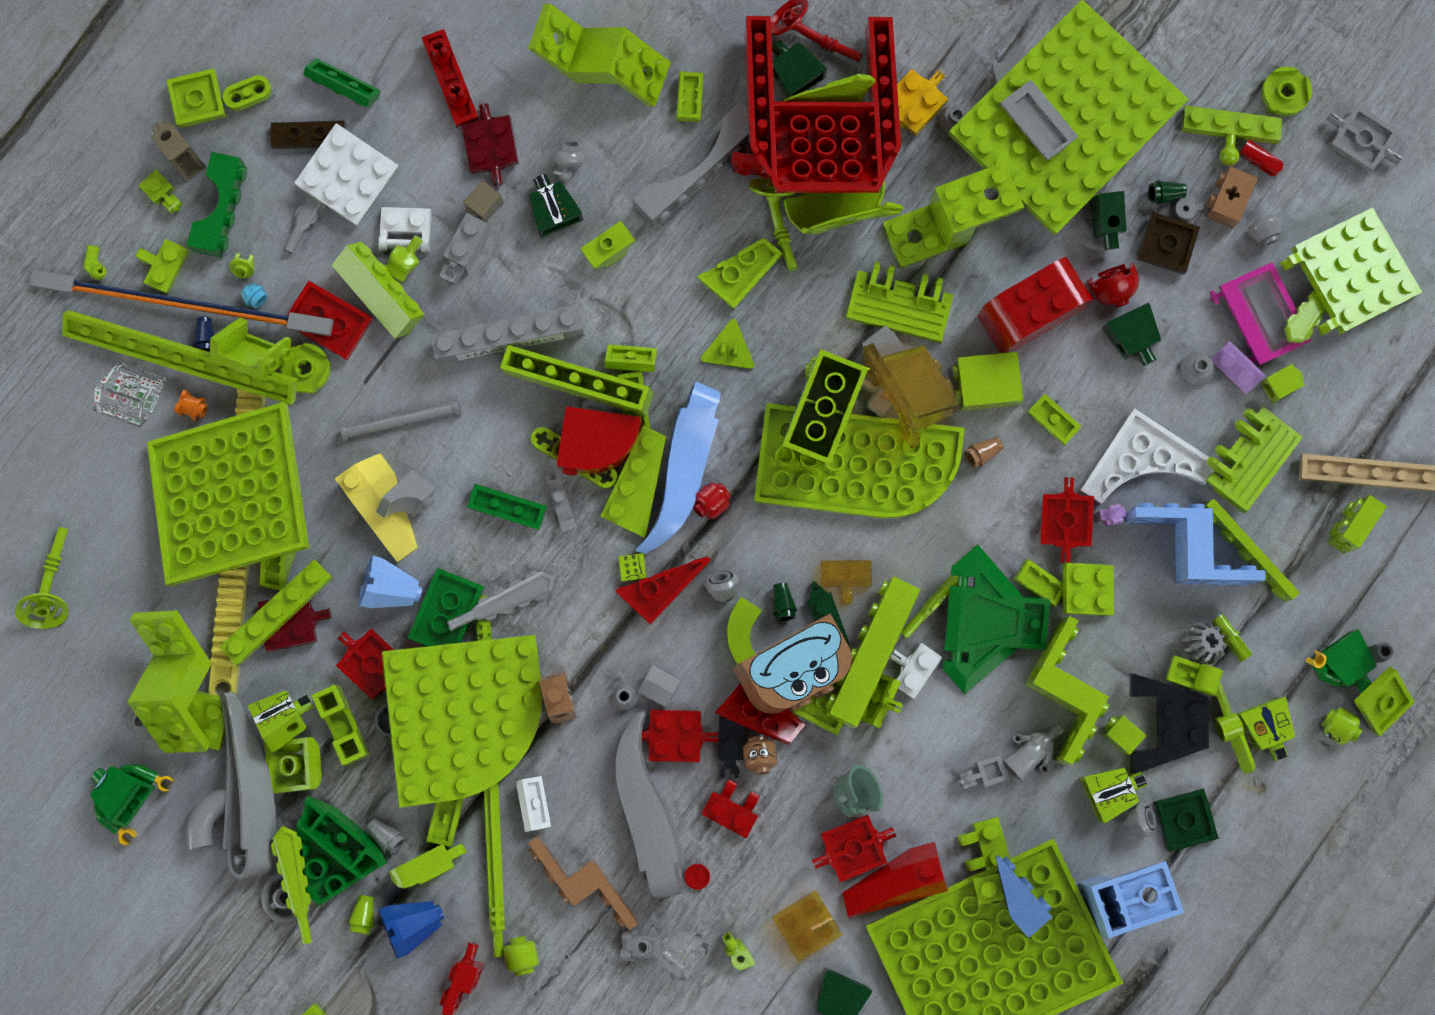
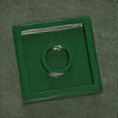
[1153,788,1219,852]

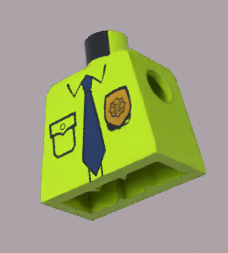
[1237,697,1295,761]

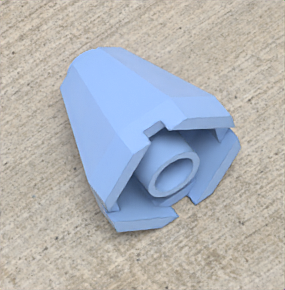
[358,556,422,608]

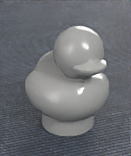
[553,141,585,183]

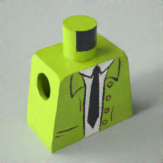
[248,691,314,753]
[1080,768,1147,823]

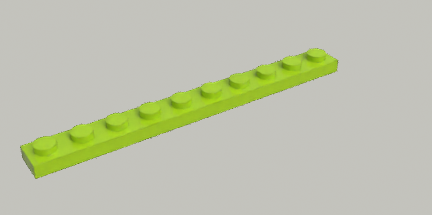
[62,310,298,405]

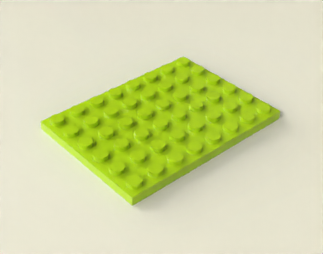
[948,0,1189,236]
[866,838,1124,1015]

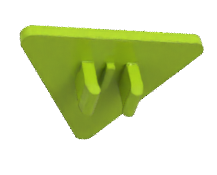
[701,319,755,369]

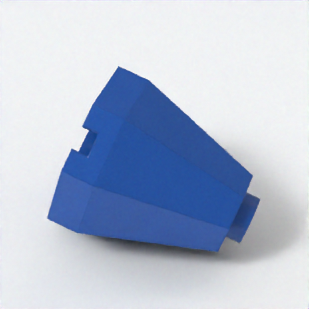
[378,901,444,959]

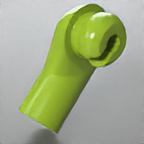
[83,245,107,280]

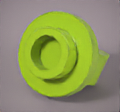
[229,253,255,278]

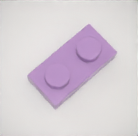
[1211,341,1266,394]

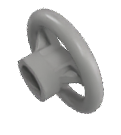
[261,873,312,923]

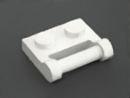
[379,207,432,253]

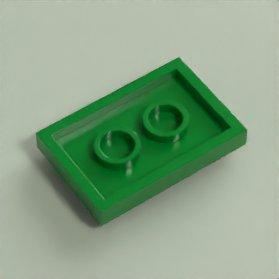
[408,568,485,646]

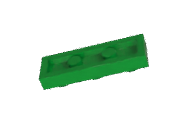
[303,58,381,108]
[467,484,547,531]

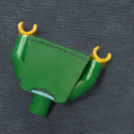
[90,764,174,845]

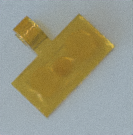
[821,560,872,604]

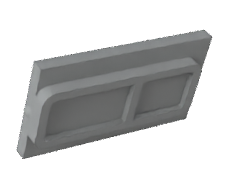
[1000,80,1078,161]

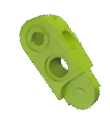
[388,843,467,888]

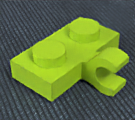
[135,239,190,295]

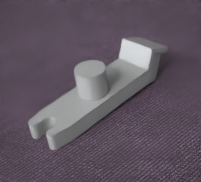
[546,472,577,533]

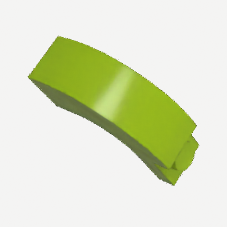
[727,597,762,665]

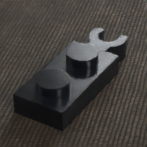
[718,715,745,778]

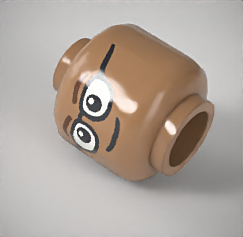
[743,736,777,775]

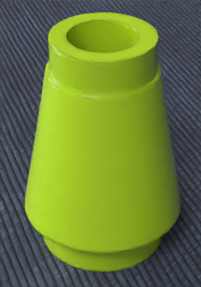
[348,895,374,935]

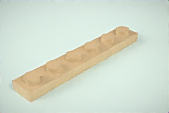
[1299,454,1435,492]

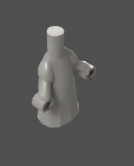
[1002,724,1065,783]

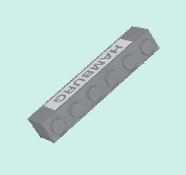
[430,305,584,365]

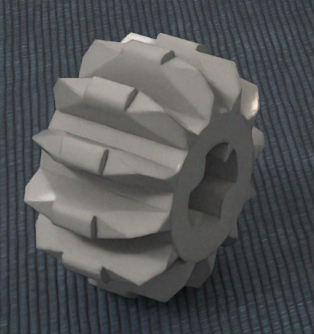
[1182,622,1228,665]

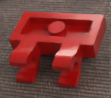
[701,779,760,839]

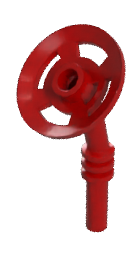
[771,0,863,62]

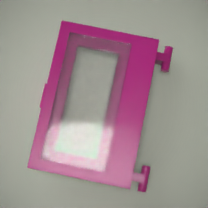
[1209,262,1312,366]

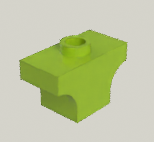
[580,221,636,270]

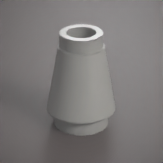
[613,685,638,710]
[366,818,405,855]

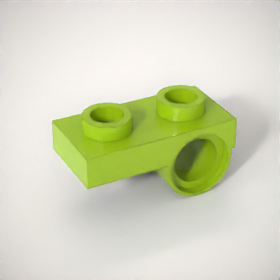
[1165,655,1223,697]

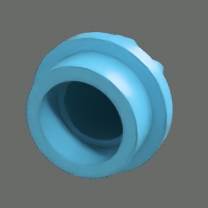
[242,283,268,309]

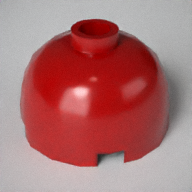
[1087,263,1139,308]

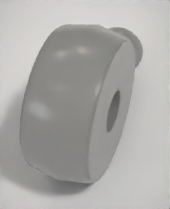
[1173,198,1205,222]

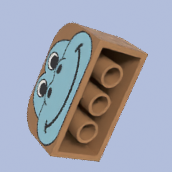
[733,614,852,714]

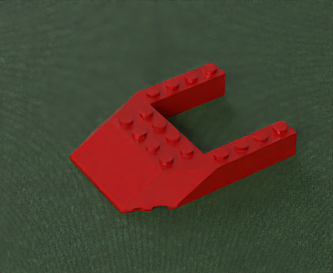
[744,16,901,193]

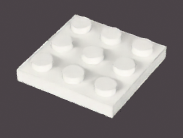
[294,123,399,227]

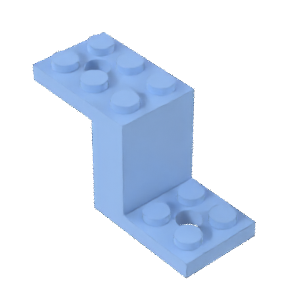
[1125,503,1265,586]
[1076,861,1184,938]

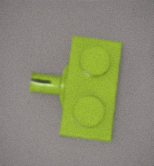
[861,674,902,728]

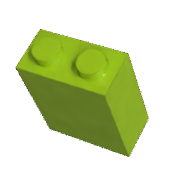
[951,352,1024,411]

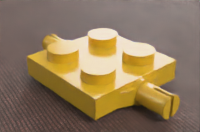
[897,69,949,137]

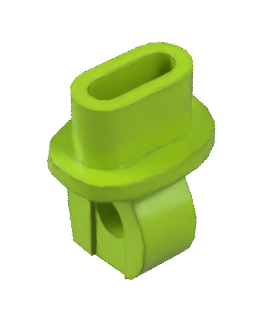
[722,932,755,970]

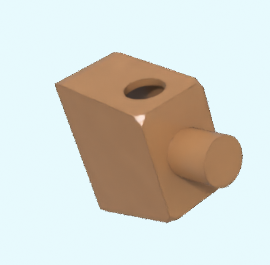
[539,671,577,724]

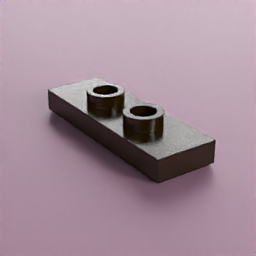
[271,121,346,149]

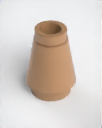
[965,437,1004,468]

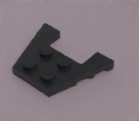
[1129,673,1209,774]

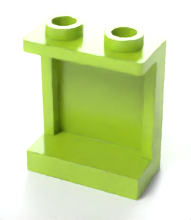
[210,318,292,380]

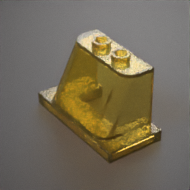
[863,343,958,448]

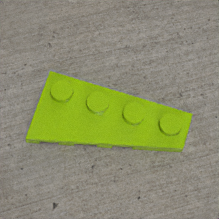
[601,426,667,538]

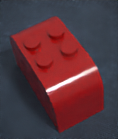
[977,257,1094,353]

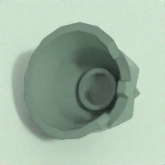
[833,765,883,819]

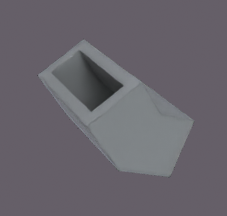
[862,325,904,366]
[638,665,680,707]

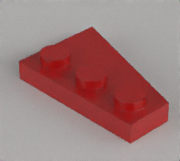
[715,684,806,745]

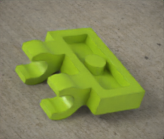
[957,817,1010,871]

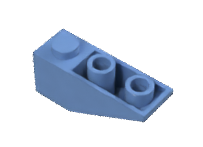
[995,854,1052,938]

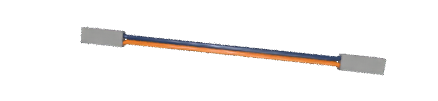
[29,270,334,337]

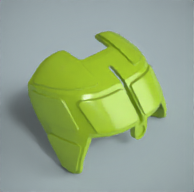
[781,74,904,234]

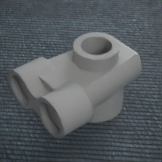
[620,929,663,962]

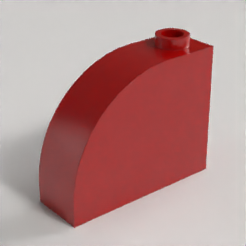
[556,406,642,476]

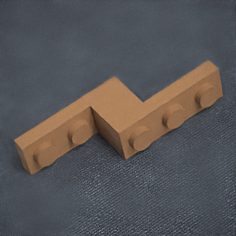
[528,836,639,931]

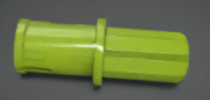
[1211,613,1252,662]

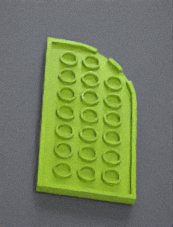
[754,403,965,519]

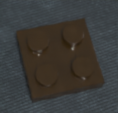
[1137,212,1200,275]

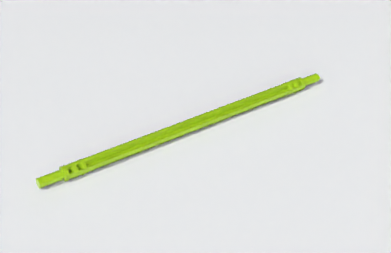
[476,595,505,957]

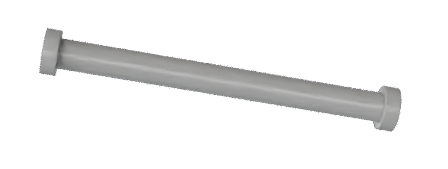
[340,400,461,441]

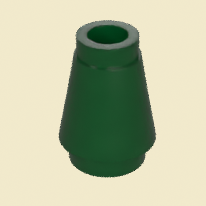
[1148,180,1187,205]
[773,583,798,622]

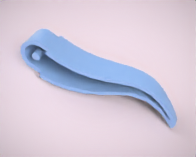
[635,381,721,554]

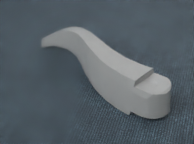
[220,692,276,880]
[615,712,685,898]

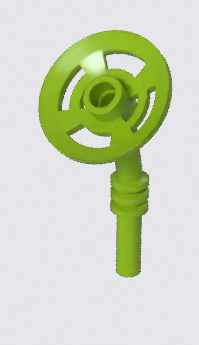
[749,177,798,271]
[15,526,69,629]

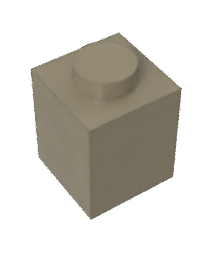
[463,180,504,222]

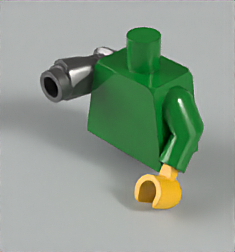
[1305,629,1393,693]

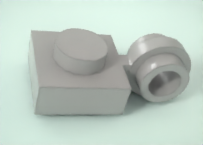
[957,754,1009,789]

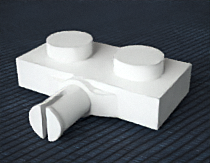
[889,643,942,699]

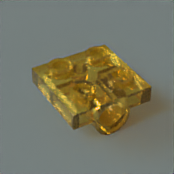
[772,889,843,962]

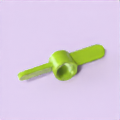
[1214,682,1255,774]

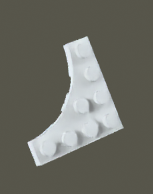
[1079,408,1214,505]

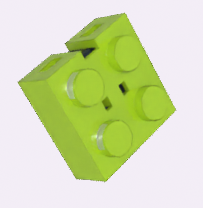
[1326,495,1387,554]

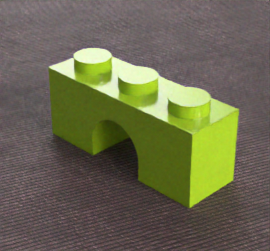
[311,684,371,766]

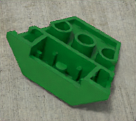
[296,796,387,906]

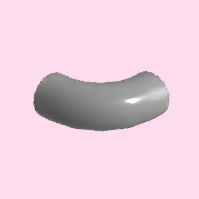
[186,788,226,850]

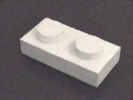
[516,776,551,832]

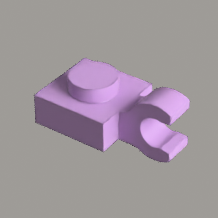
[1095,504,1126,527]

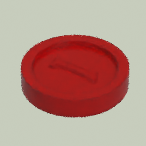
[685,863,710,890]

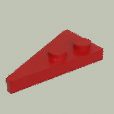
[615,556,711,625]

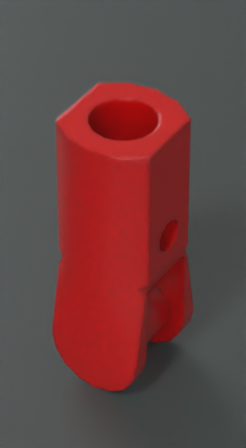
[1239,140,1284,176]

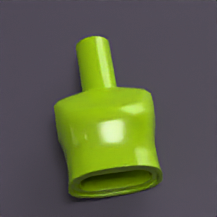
[384,235,423,282]

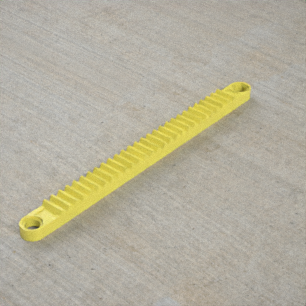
[209,389,266,696]

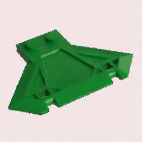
[942,544,1050,694]

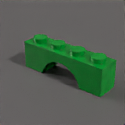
[187,151,247,258]

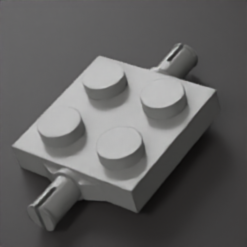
[1326,105,1403,173]

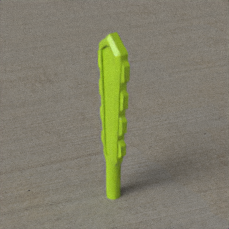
[1284,291,1327,343]
[901,575,958,639]
[271,825,312,945]

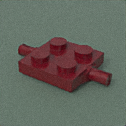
[462,103,519,186]
[258,599,332,653]

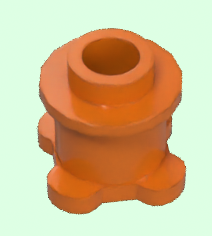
[174,390,208,421]

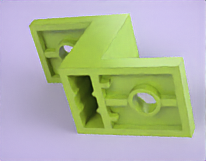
[528,3,671,107]
[882,161,1025,269]
[127,610,212,753]
[1025,616,1109,765]

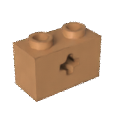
[1206,166,1258,229]

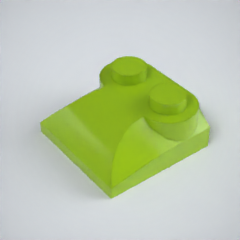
[265,737,322,794]

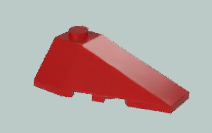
[842,842,949,918]

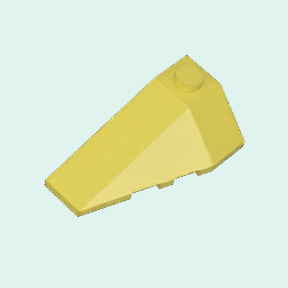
[335,453,418,563]

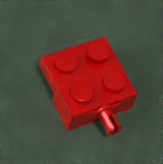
[440,942,484,1015]

